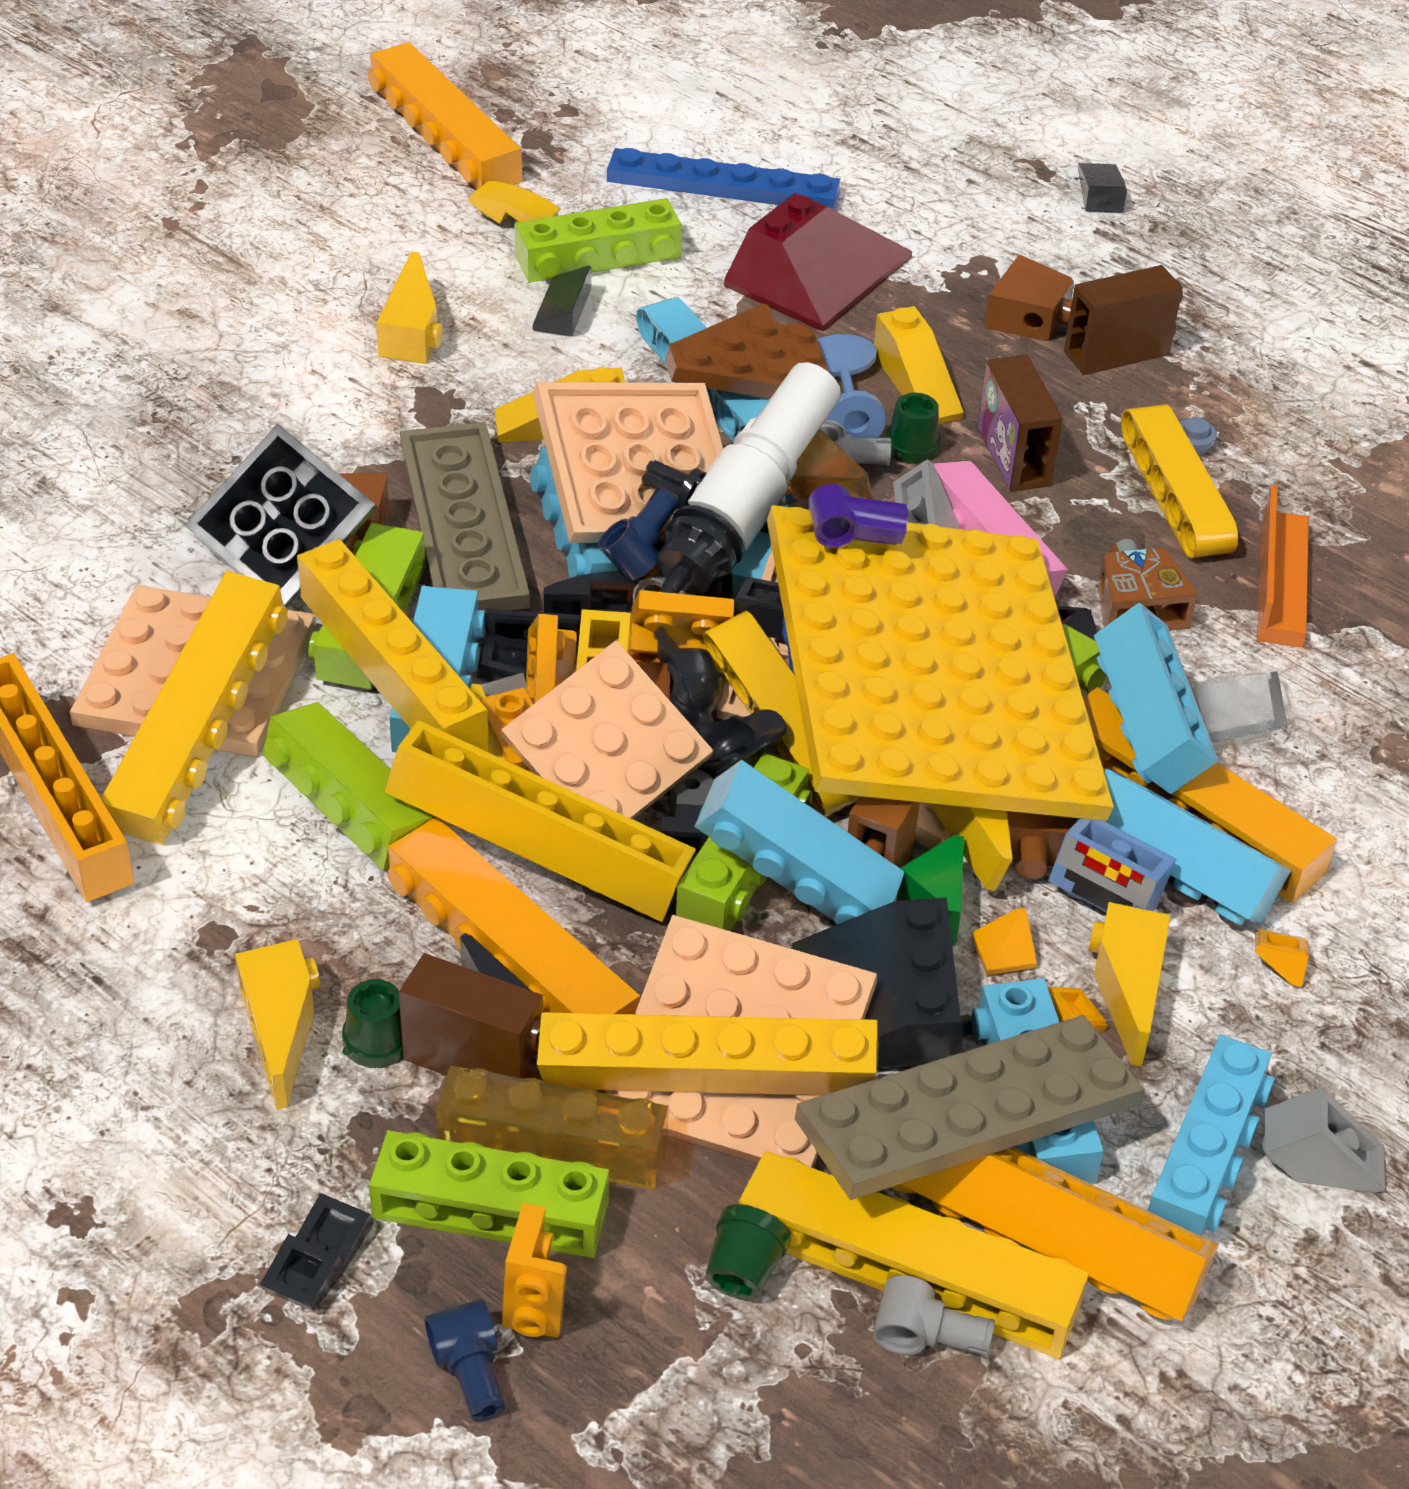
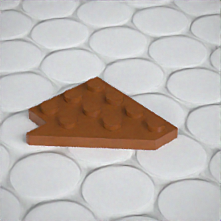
[665,304,830,399]

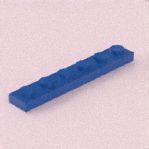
[607,148,841,210]

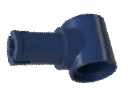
[598,488,680,581]
[424,1299,505,1422]

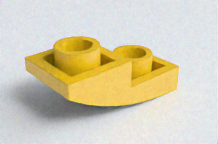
[468,181,561,224]

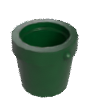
[886,392,941,464]
[342,979,403,1068]
[706,1204,791,1301]

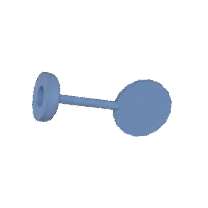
[817,334,886,438]

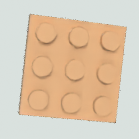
[501,640,713,819]

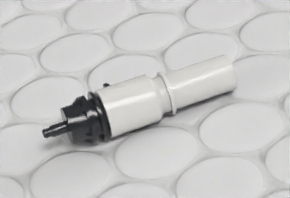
[642,362,841,594]

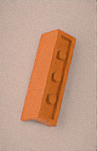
[1257,485,1309,648]

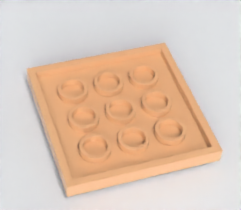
[533,382,723,543]
[70,585,316,757]
[599,915,877,1168]

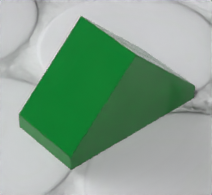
[897,835,964,946]

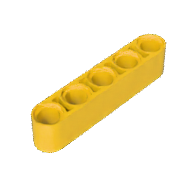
[1121,404,1238,559]
[703,611,860,817]

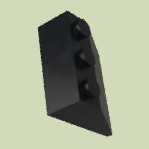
[185,423,378,607]
[792,897,962,1068]

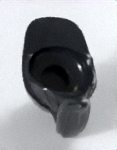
[656,626,726,726]
[692,709,788,781]

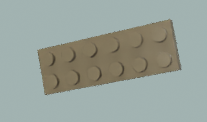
[400,422,530,611]
[795,1015,1145,1200]

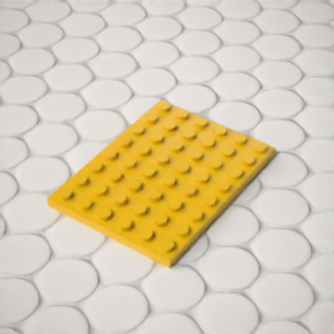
[767,505,1114,821]

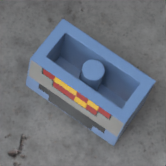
[1048,818,1177,912]

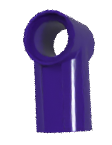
[808,484,908,548]

